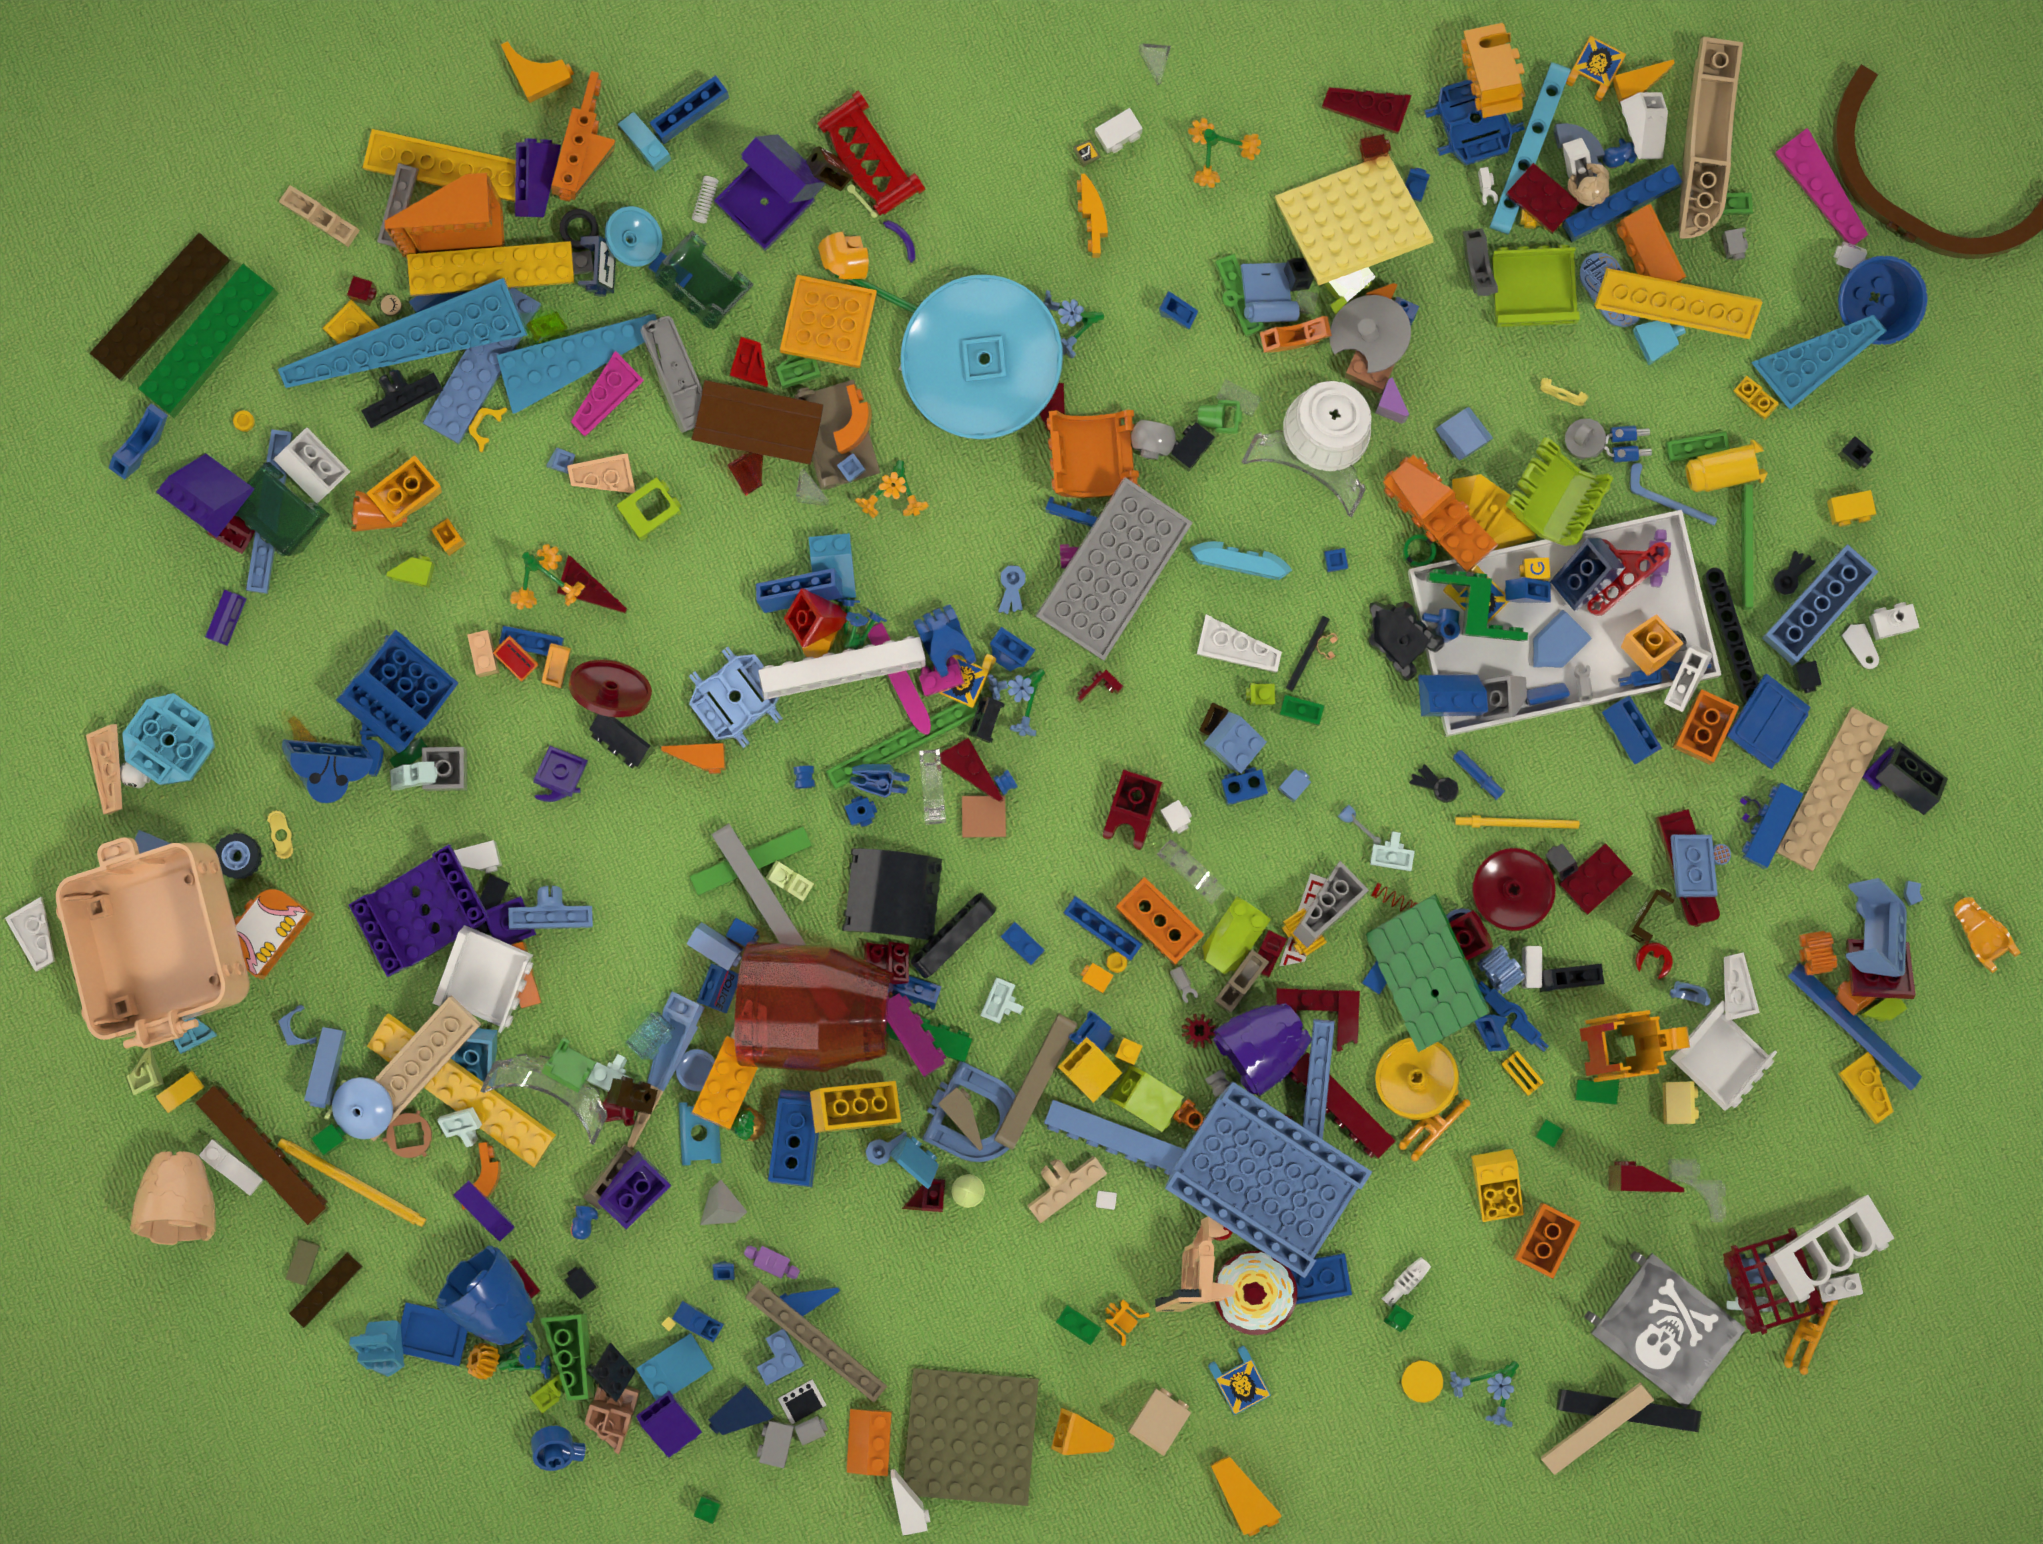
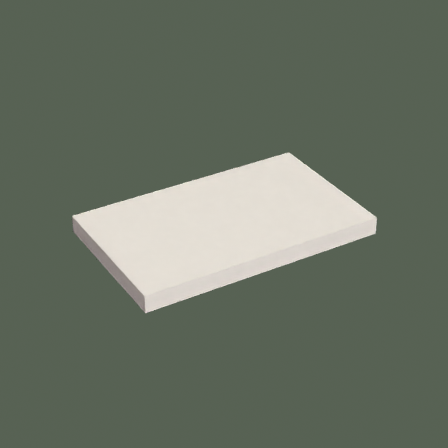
[1408,510,1721,737]

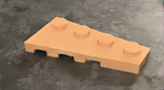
[86,724,122,815]

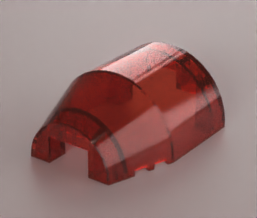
[734,941,894,1072]

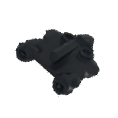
[1368,601,1445,681]

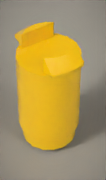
[1685,439,1768,492]

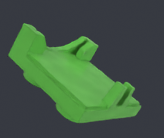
[542,1037,596,1093]

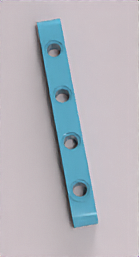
[1489,62,1571,235]

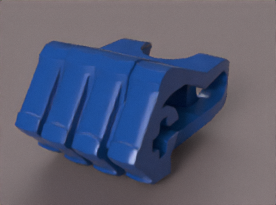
[913,604,976,678]

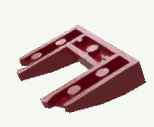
[1275,988,1360,1052]

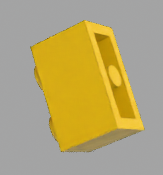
[1827,490,1876,527]

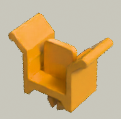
[1105,1299,1150,1346]

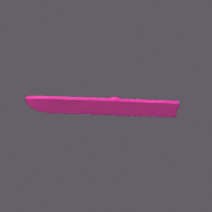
[868,623,931,735]

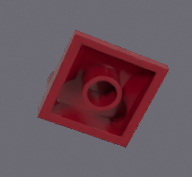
[1449,910,1493,961]

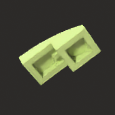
[766,861,814,901]

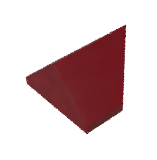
[902,1179,945,1212]

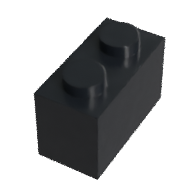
[1170,422,1215,472]

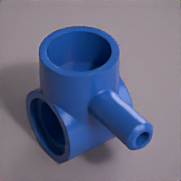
[1422,609,1460,643]

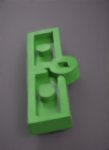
[1215,254,1265,337]

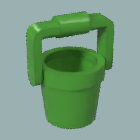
[1198,400,1243,434]

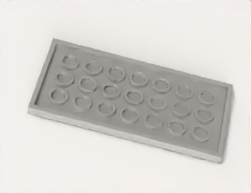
[1035,477,1193,661]

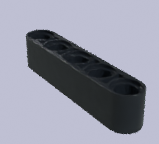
[910,892,996,978]

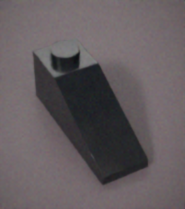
[1539,964,1605,992]

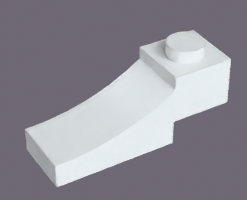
[199,1139,264,1196]

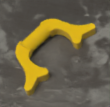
[469,407,507,453]

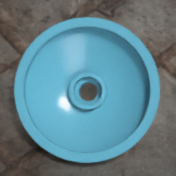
[605,206,662,267]

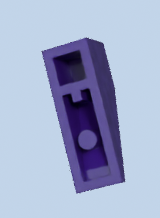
[453,1180,515,1242]

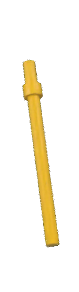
[1455,815,1580,829]

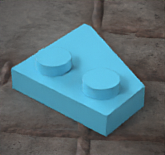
[174,1017,218,1054]

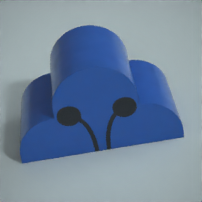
[282,739,373,803]

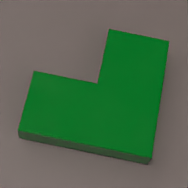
[1575,1062,1620,1105]

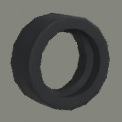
[559,209,599,250]

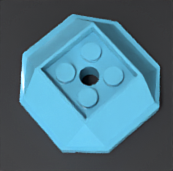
[122,693,215,785]

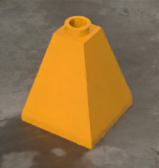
[1051,1408,1115,1455]

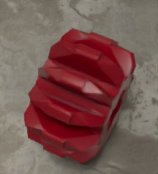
[1182,1013,1216,1048]

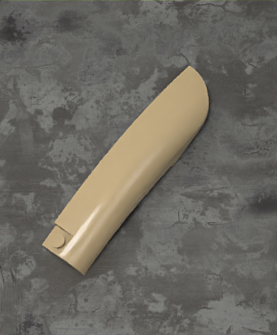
[1679,37,1744,239]

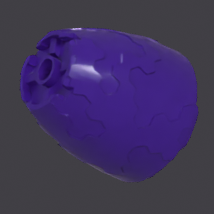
[1213,1003,1312,1097]

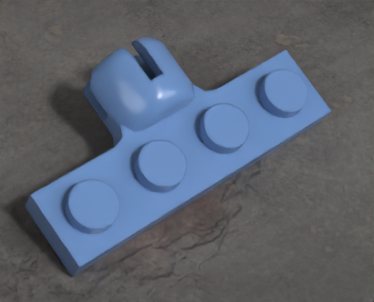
[508,886,593,930]

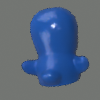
[1602,138,1637,168]
[571,1206,598,1240]

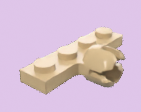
[1027,1156,1107,1224]

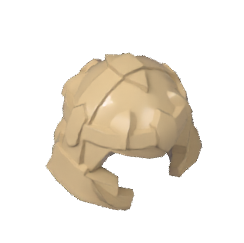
[1567,163,1609,207]

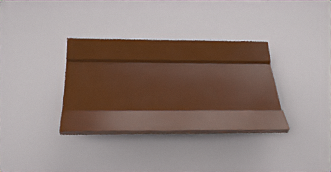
[691,380,824,465]

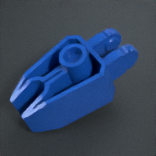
[850,764,910,798]

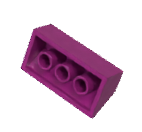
[878,993,946,1077]

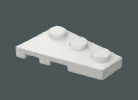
[5,897,55,972]
[1724,952,1760,1021]

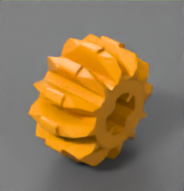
[466,1343,500,1380]

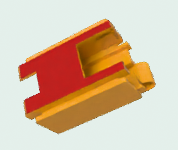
[1579,1010,1690,1082]

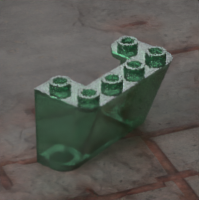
[655,230,754,329]
[235,462,330,557]

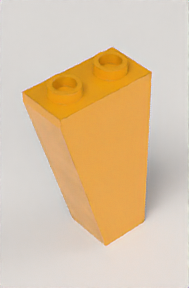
[1210,1456,1282,1537]

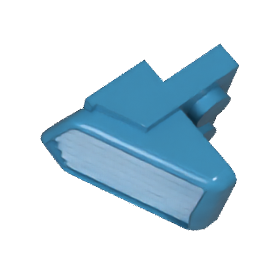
[349,1320,405,1377]

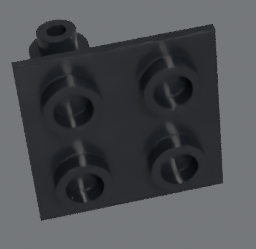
[586,1343,636,1402]

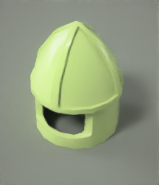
[951,1174,985,1208]

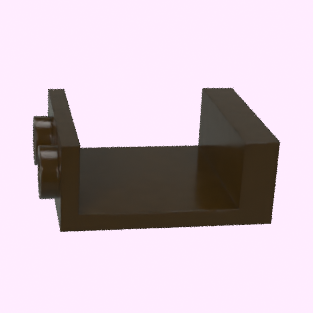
[1625,888,1675,945]

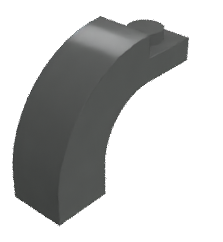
[1463,228,1498,296]

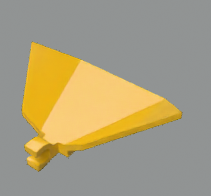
[1452,474,1536,551]

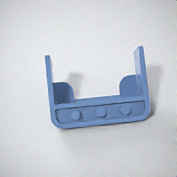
[1846,878,1907,977]

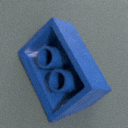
[1418,675,1488,717]

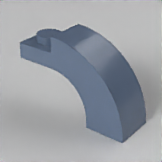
[1553,123,1605,177]

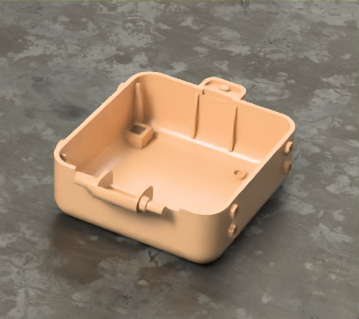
[56,837,250,1049]

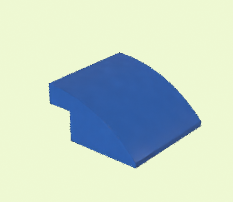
[336,630,458,753]

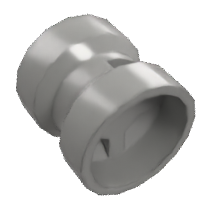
[1205,1069,1231,1097]

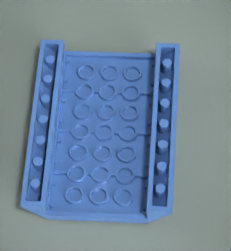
[1165,1082,1372,1278]

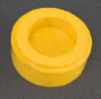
[233,410,255,432]
[1106,952,1127,973]

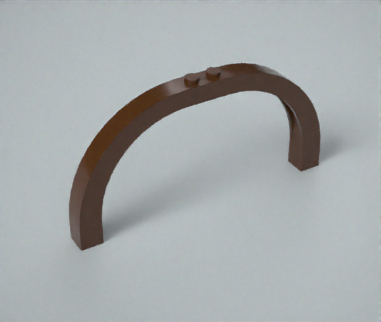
[1832,64,2043,259]

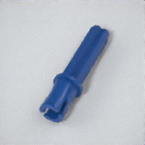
[1453,750,1505,800]

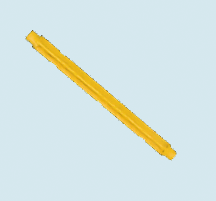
[278,1138,427,1227]

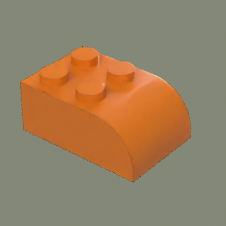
[1672,689,1739,765]

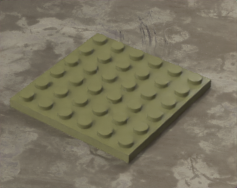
[904,1368,1039,1506]

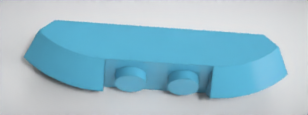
[1190,541,1292,580]

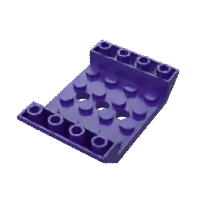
[349,844,489,977]

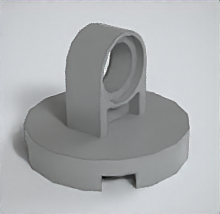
[1565,419,1606,460]

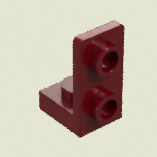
[1077,669,1124,703]

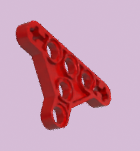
[1587,539,1671,616]

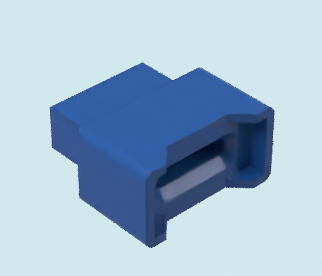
[1069,1011,1115,1052]

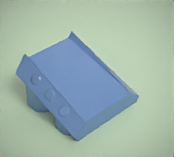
[1435,407,1493,461]

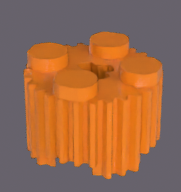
[1799,931,1837,975]

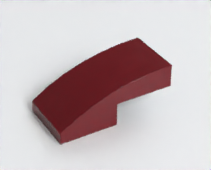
[1258,930,1287,978]

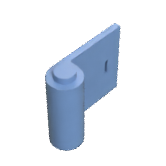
[1241,263,1299,323]

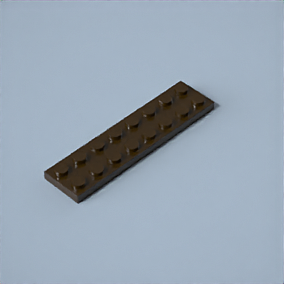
[90,233,231,381]

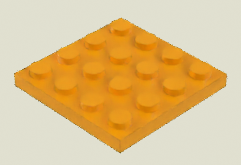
[780,275,877,368]

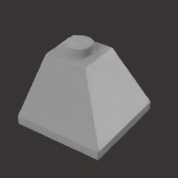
[1480,675,1527,722]

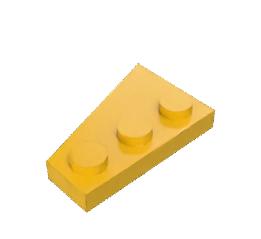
[1838,1051,1894,1124]

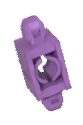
[1646,529,1671,588]
[744,1246,800,1279]

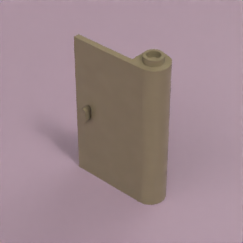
[794,379,881,490]

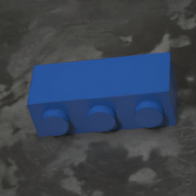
[1602,695,1662,765]

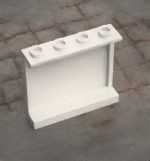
[433,925,533,1033]
[1670,1000,1777,1111]

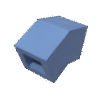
[1903,881,1923,906]

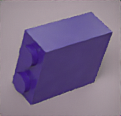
[636,1390,702,1458]

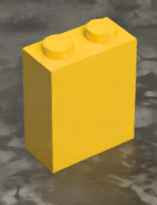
[1058,1037,1122,1103]

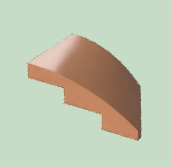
[585,1384,641,1454]

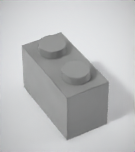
[757,1420,795,1468]

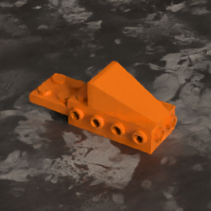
[1383,454,1498,573]

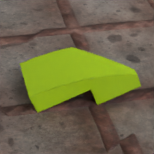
[1861,998,1907,1022]
[529,1374,562,1414]

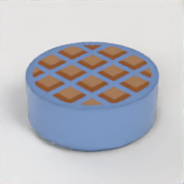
[1713,844,1731,865]

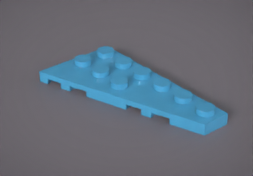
[1751,315,1887,409]

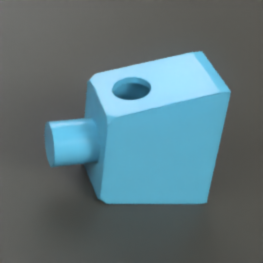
[1632,321,1686,365]

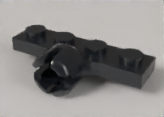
[361,369,443,429]

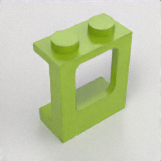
[616,477,682,542]

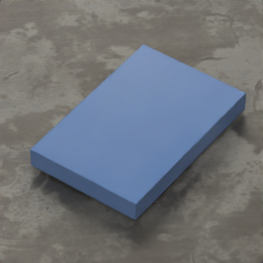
[1671,835,1718,897]

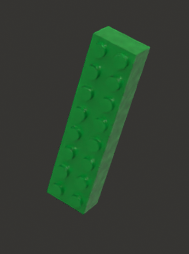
[138,263,279,418]

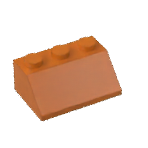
[847,1409,892,1476]

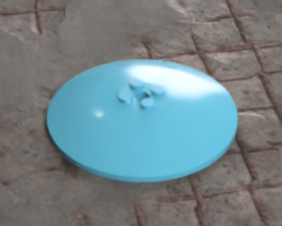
[901,275,1063,439]

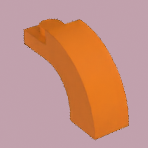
[1260,316,1332,353]
[833,384,872,455]
[462,1142,501,1210]

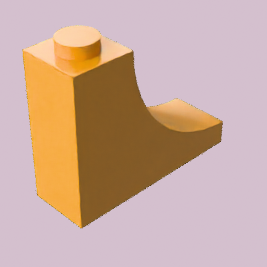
[501,41,574,103]

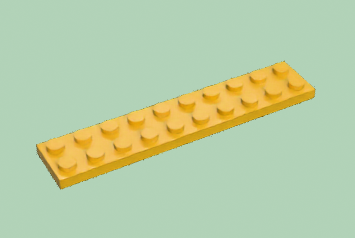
[367,1013,556,1167]

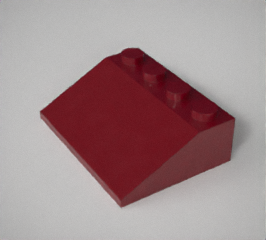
[1608,1161,1684,1192]

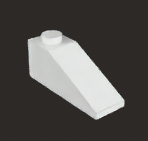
[1664,645,1713,712]
[454,840,502,873]
[890,1469,931,1535]

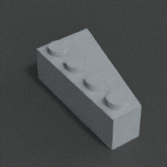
[1293,861,1369,948]

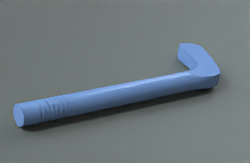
[1630,463,1717,525]

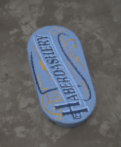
[1580,253,1640,327]

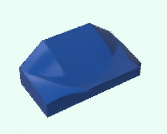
[990,627,1035,672]

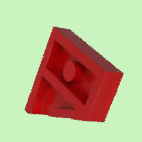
[729,337,768,388]

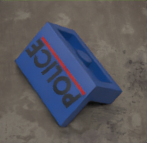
[697,963,741,1014]

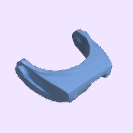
[1669,981,1711,1006]
[278,1005,317,1045]

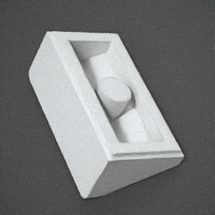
[1522,946,1542,989]

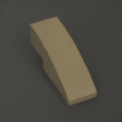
[1213,950,1269,1014]

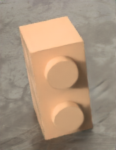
[467,630,499,678]

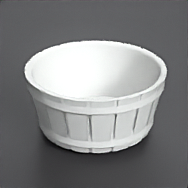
[1283,381,1371,471]

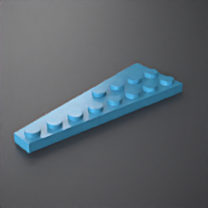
[497,313,657,414]

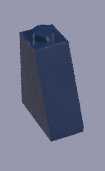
[708,1384,775,1435]

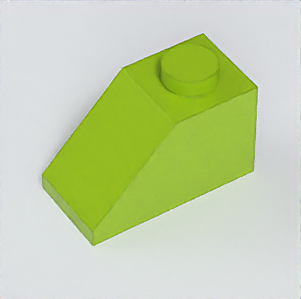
[386,555,435,589]

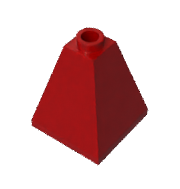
[784,589,847,647]

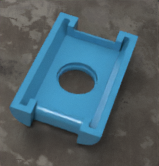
[678,1102,721,1165]

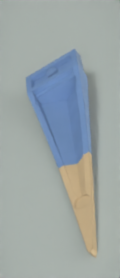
[627,991,705,1150]

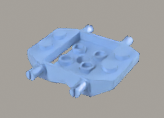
[689,647,783,748]

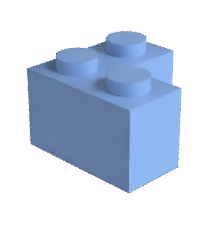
[757,1329,805,1386]

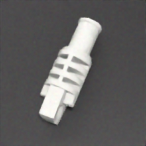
[1381,1257,1431,1307]

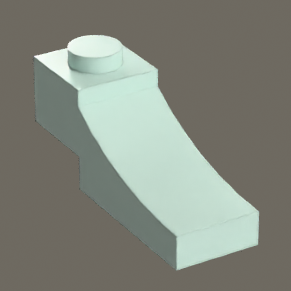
[390,762,437,791]

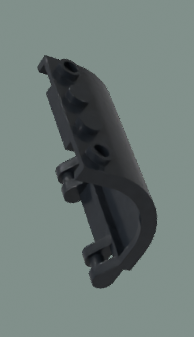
[842,848,942,941]

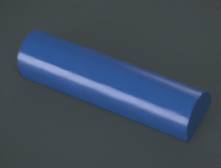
[1063,896,1143,961]

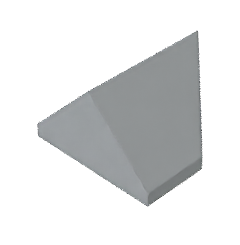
[700,1180,747,1225]

